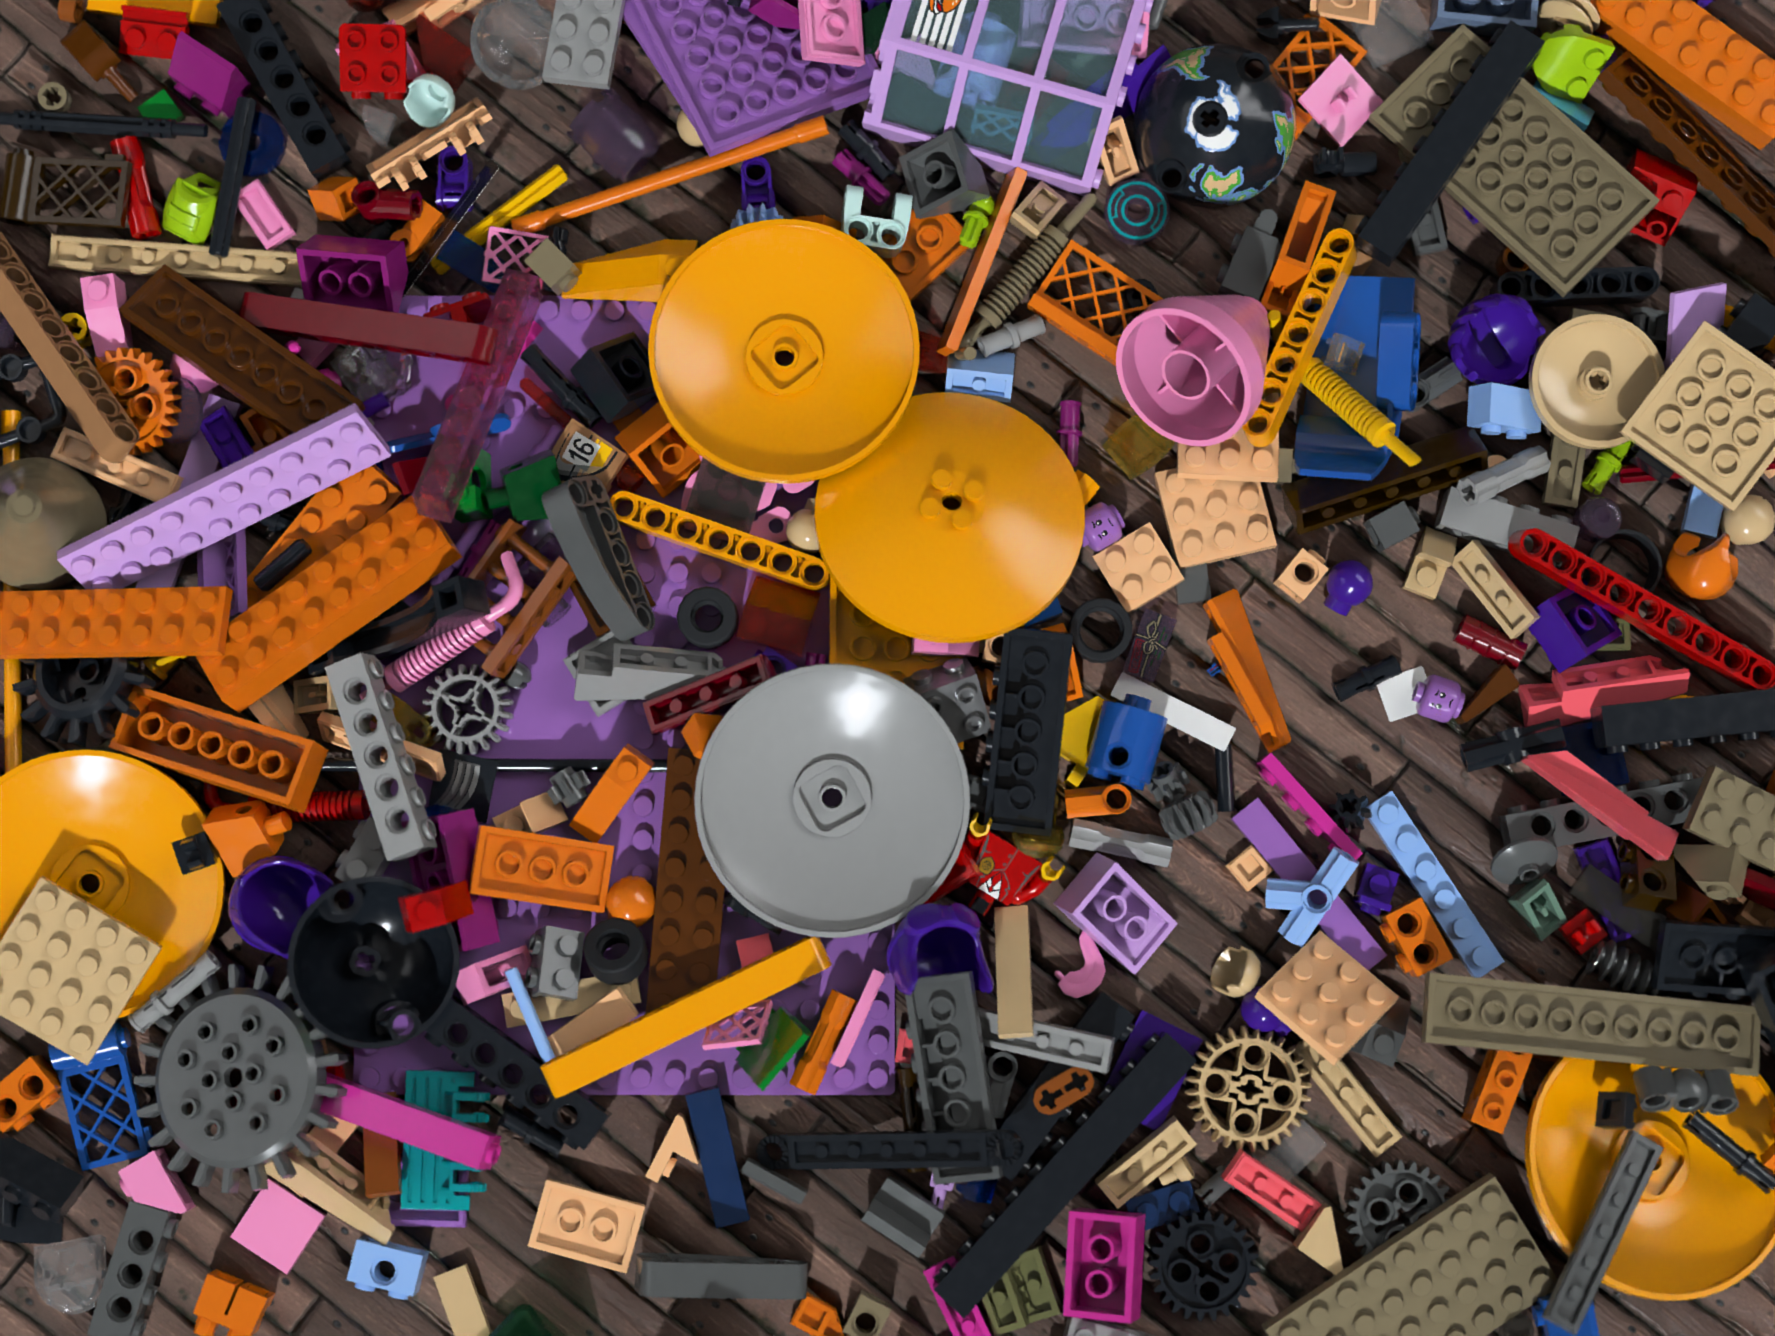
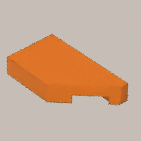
[790,1291,845,1336]

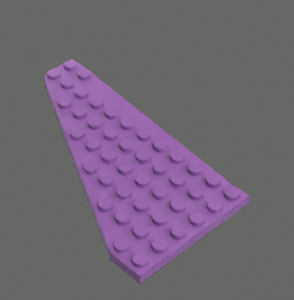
[623,0,879,157]

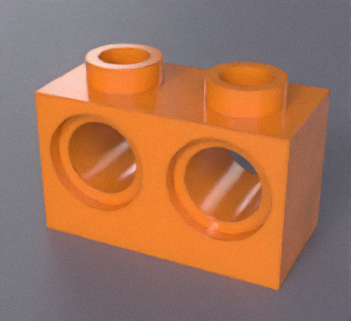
[1379,897,1453,977]
[0,1055,62,1133]

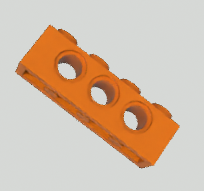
[1462,1049,1533,1134]

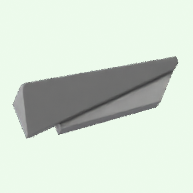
[574,643,725,701]

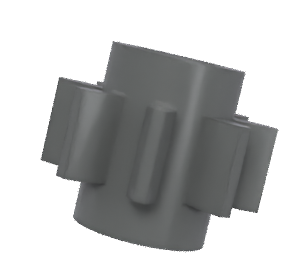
[1146,761,1190,803]
[547,766,591,808]

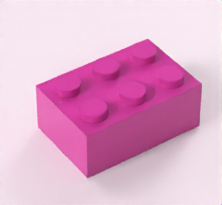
[1063,1207,1146,1324]

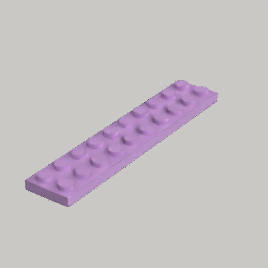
[57,403,391,589]

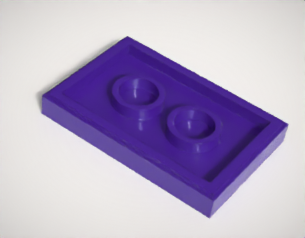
[1097,1010,1203,1130]

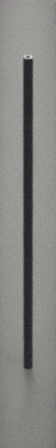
[321,758,667,773]

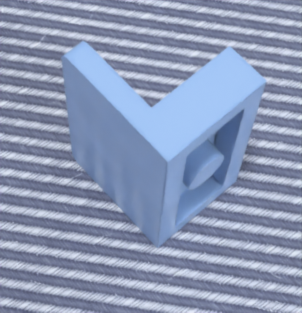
[945,349,1015,403]

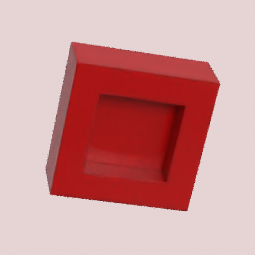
[1558,907,1608,955]

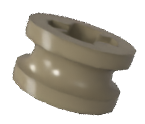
[38,82,72,112]

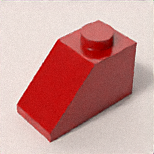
[398,880,474,933]

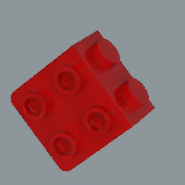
[339,23,413,100]

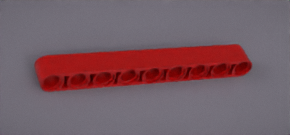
[1508,528,1775,690]

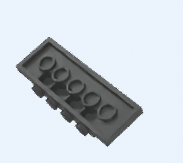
[905,970,1004,1185]

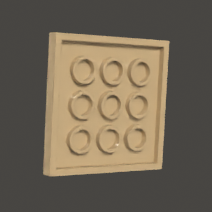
[1619,321,1775,512]
[0,876,163,1066]

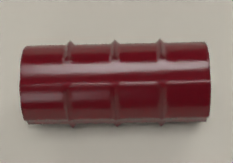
[1453,614,1528,670]

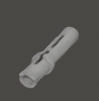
[128,951,222,1033]

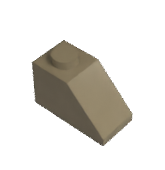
[1674,844,1748,900]

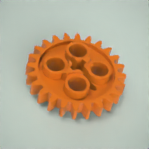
[94,348,182,456]

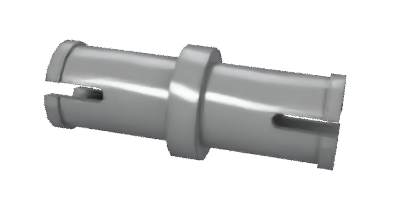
[977,313,1046,358]

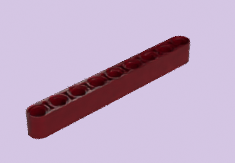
[239,292,499,366]

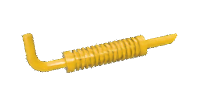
[1267,310,1422,467]

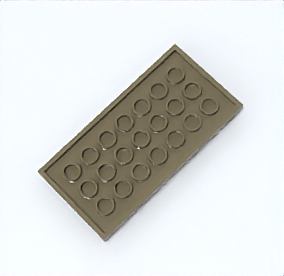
[1368,24,1660,298]
[1261,1172,1558,1336]

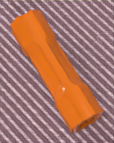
[789,989,858,1095]

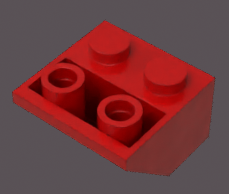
[1626,149,1698,247]

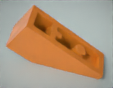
[569,743,655,843]

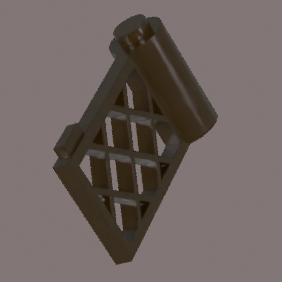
[0,148,133,228]

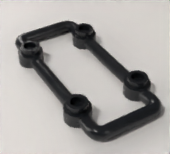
[0,354,67,449]

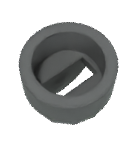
[502,661,532,690]

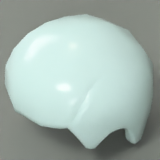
[403,73,455,129]

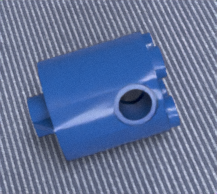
[1085,694,1168,791]

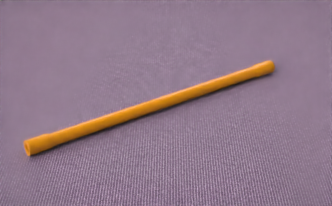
[1,410,22,773]

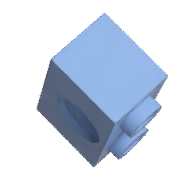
[346,1235,429,1300]

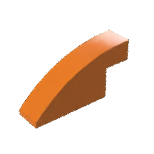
[1260,180,1337,326]

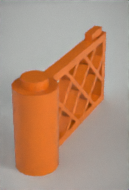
[1272,13,1368,142]

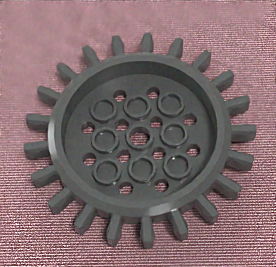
[134,964,348,1193]

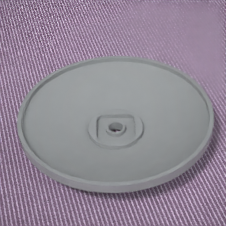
[694,663,970,938]

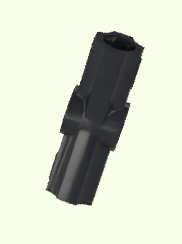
[1459,719,1567,773]

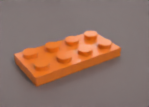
[469,825,614,913]

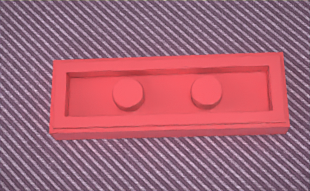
[1221,1149,1322,1232]

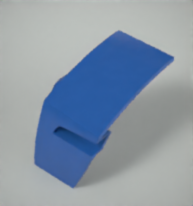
[1294,275,1421,481]

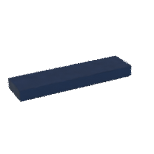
[685,1086,750,1228]

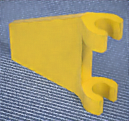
[1060,696,1105,789]

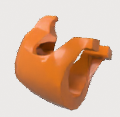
[1664,531,1738,600]

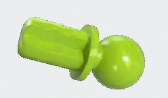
[959,195,995,248]

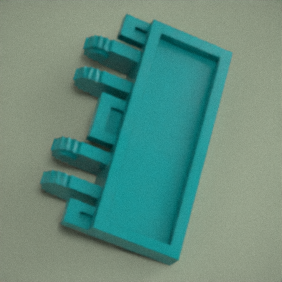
[400,1070,490,1211]

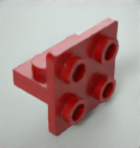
[423,291,499,324]

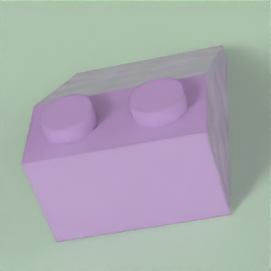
[1053,852,1178,975]

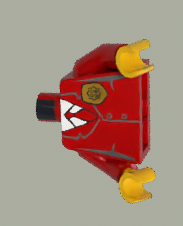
[965,812,1065,916]

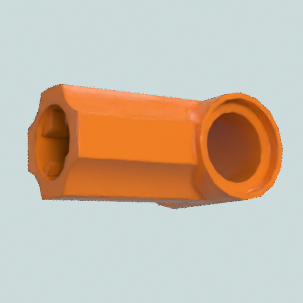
[1064,784,1132,819]

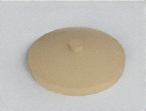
[1528,314,1665,449]

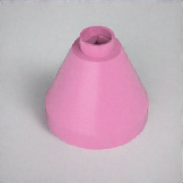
[1116,295,1270,446]

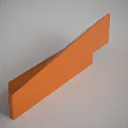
[1202,589,1291,753]

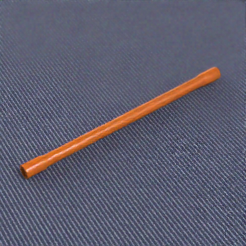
[511,115,829,237]

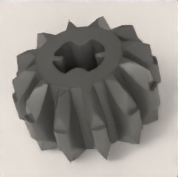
[1159,791,1218,840]

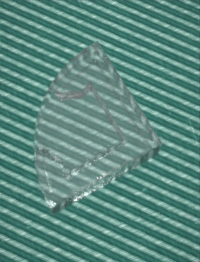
[362,104,397,148]

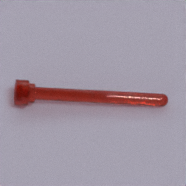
[519,378,646,493]

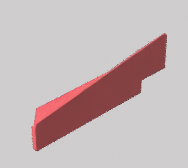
[1518,655,1690,727]
[1520,750,1679,861]

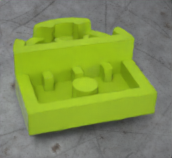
[1532,24,1616,104]

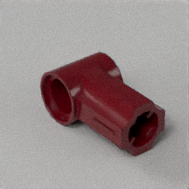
[351,180,423,225]

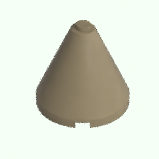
[0,457,107,591]

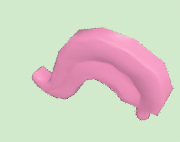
[1054,931,1106,999]

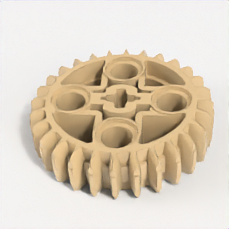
[1185,1025,1312,1153]

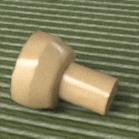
[1158,1156,1195,1186]

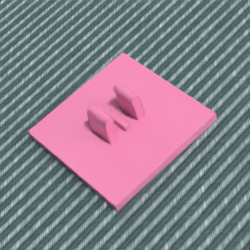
[1297,54,1384,147]

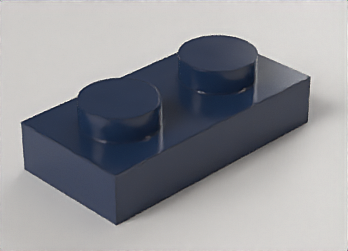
[1125,1180,1200,1231]

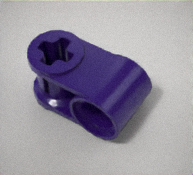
[436,145,474,212]
[741,156,776,211]

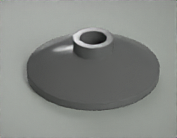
[1490,837,1558,885]

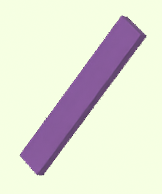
[1231,797,1387,971]

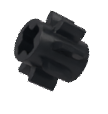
[1328,789,1372,834]

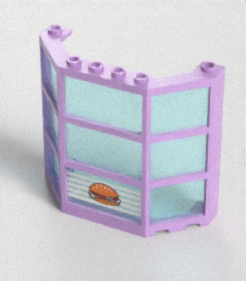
[862,0,1154,196]

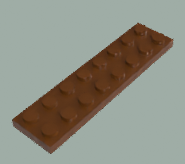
[1597,50,1775,258]
[119,264,366,435]
[646,747,726,1014]

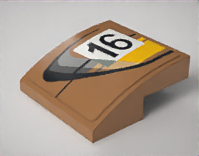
[552,418,629,494]

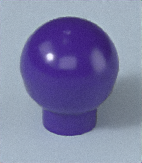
[1323,560,1373,616]
[1241,985,1291,1037]

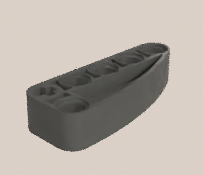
[542,475,655,641]
[634,1253,808,1300]

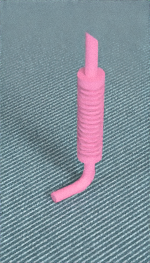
[359,551,524,700]

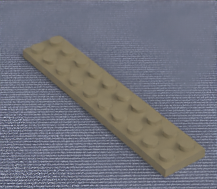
[1421,972,1761,1076]

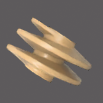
[1537,0,1600,35]

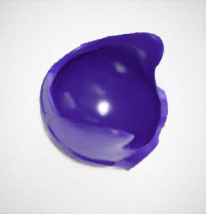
[228,856,334,959]
[886,903,994,995]

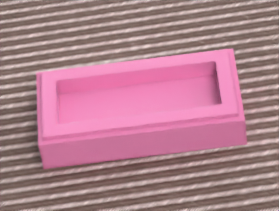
[238,178,296,250]

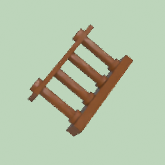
[468,518,576,679]

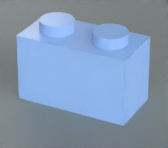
[1467,382,1541,440]

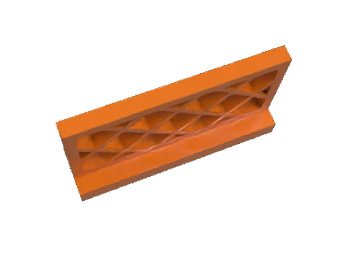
[1027,239,1163,366]

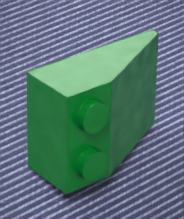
[735,1006,812,1091]

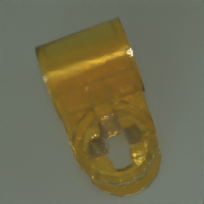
[371,691,437,748]

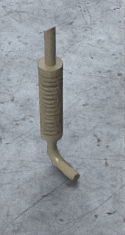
[954,193,1097,361]

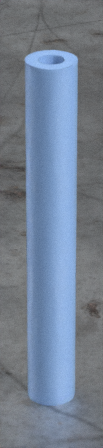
[505,966,555,1064]

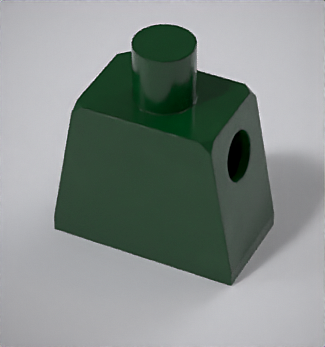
[484,449,561,521]

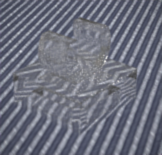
[1321,333,1365,376]

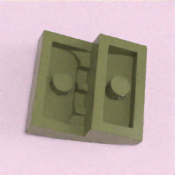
[982,1245,1063,1336]

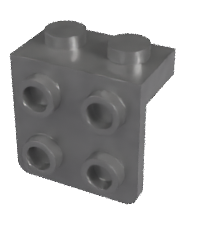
[903,657,991,743]

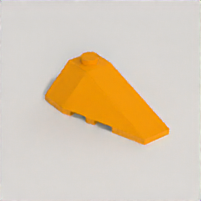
[561,239,698,302]

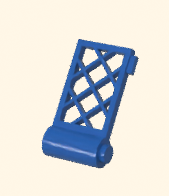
[48,1022,153,1171]

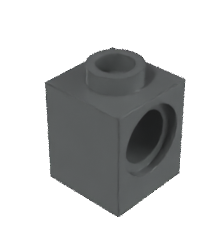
[1363,501,1420,553]

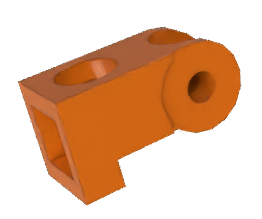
[390,199,446,263]

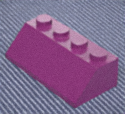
[401,808,500,952]

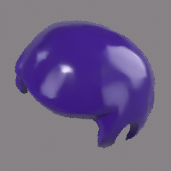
[1448,293,1546,386]

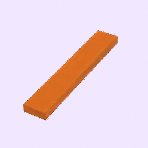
[936,167,1027,356]

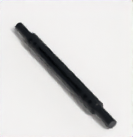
[0,109,208,139]

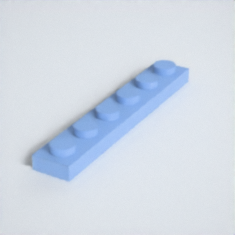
[1364,791,1505,978]

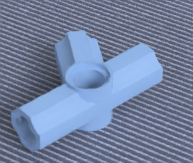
[1265,846,1359,947]

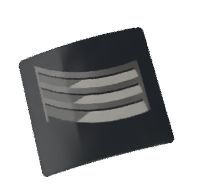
[428,749,499,823]

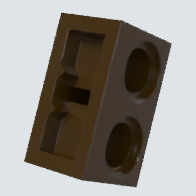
[1617,840,1677,913]

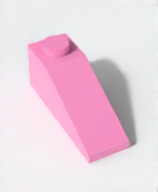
[80,273,134,380]

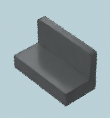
[861,1176,945,1258]

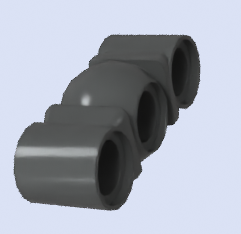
[1633,1065,1739,1115]

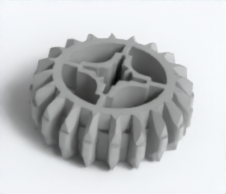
[422,664,514,755]

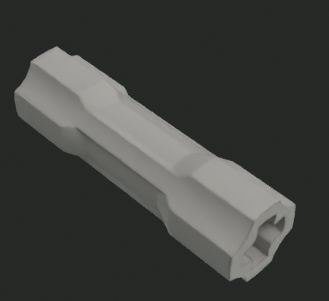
[1457,445,1551,506]
[1068,818,1173,867]

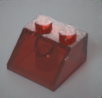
[736,576,821,658]

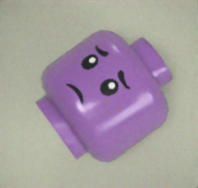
[1082,502,1125,552]
[1412,675,1465,723]

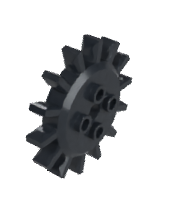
[12,657,156,747]

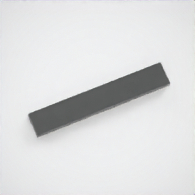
[1541,1130,1663,1335]

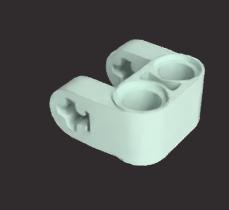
[841,185,913,258]

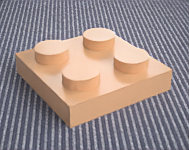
[1093,522,1185,614]

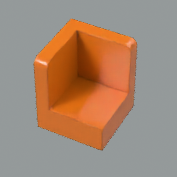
[307,176,359,222]

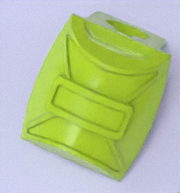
[162,173,221,245]

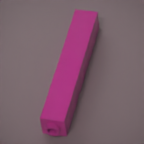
[320,1072,502,1170]

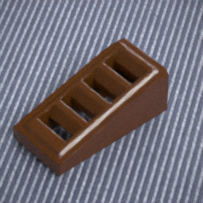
[1454,663,1520,725]

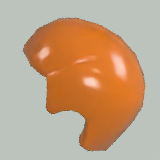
[605,875,656,927]

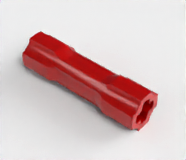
[110,136,162,240]

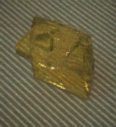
[1102,414,1175,480]
[1012,794,1065,858]

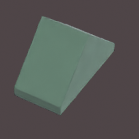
[1507,879,1567,941]

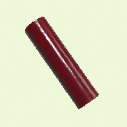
[642,654,776,735]

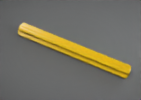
[430,164,568,275]

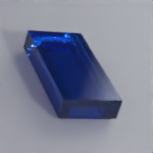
[436,230,511,293]

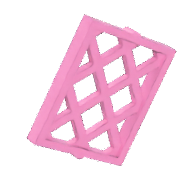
[481,226,549,290]
[701,999,773,1050]

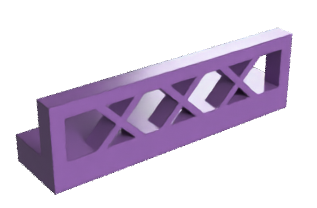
[197,528,248,622]

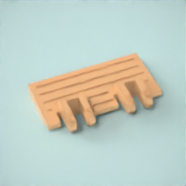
[366,97,493,192]

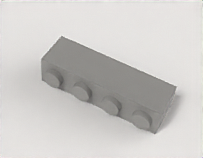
[1433,484,1580,569]

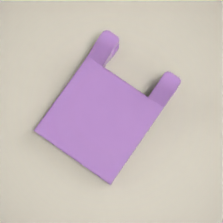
[1663,282,1727,371]

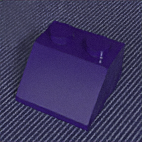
[1528,579,1623,673]

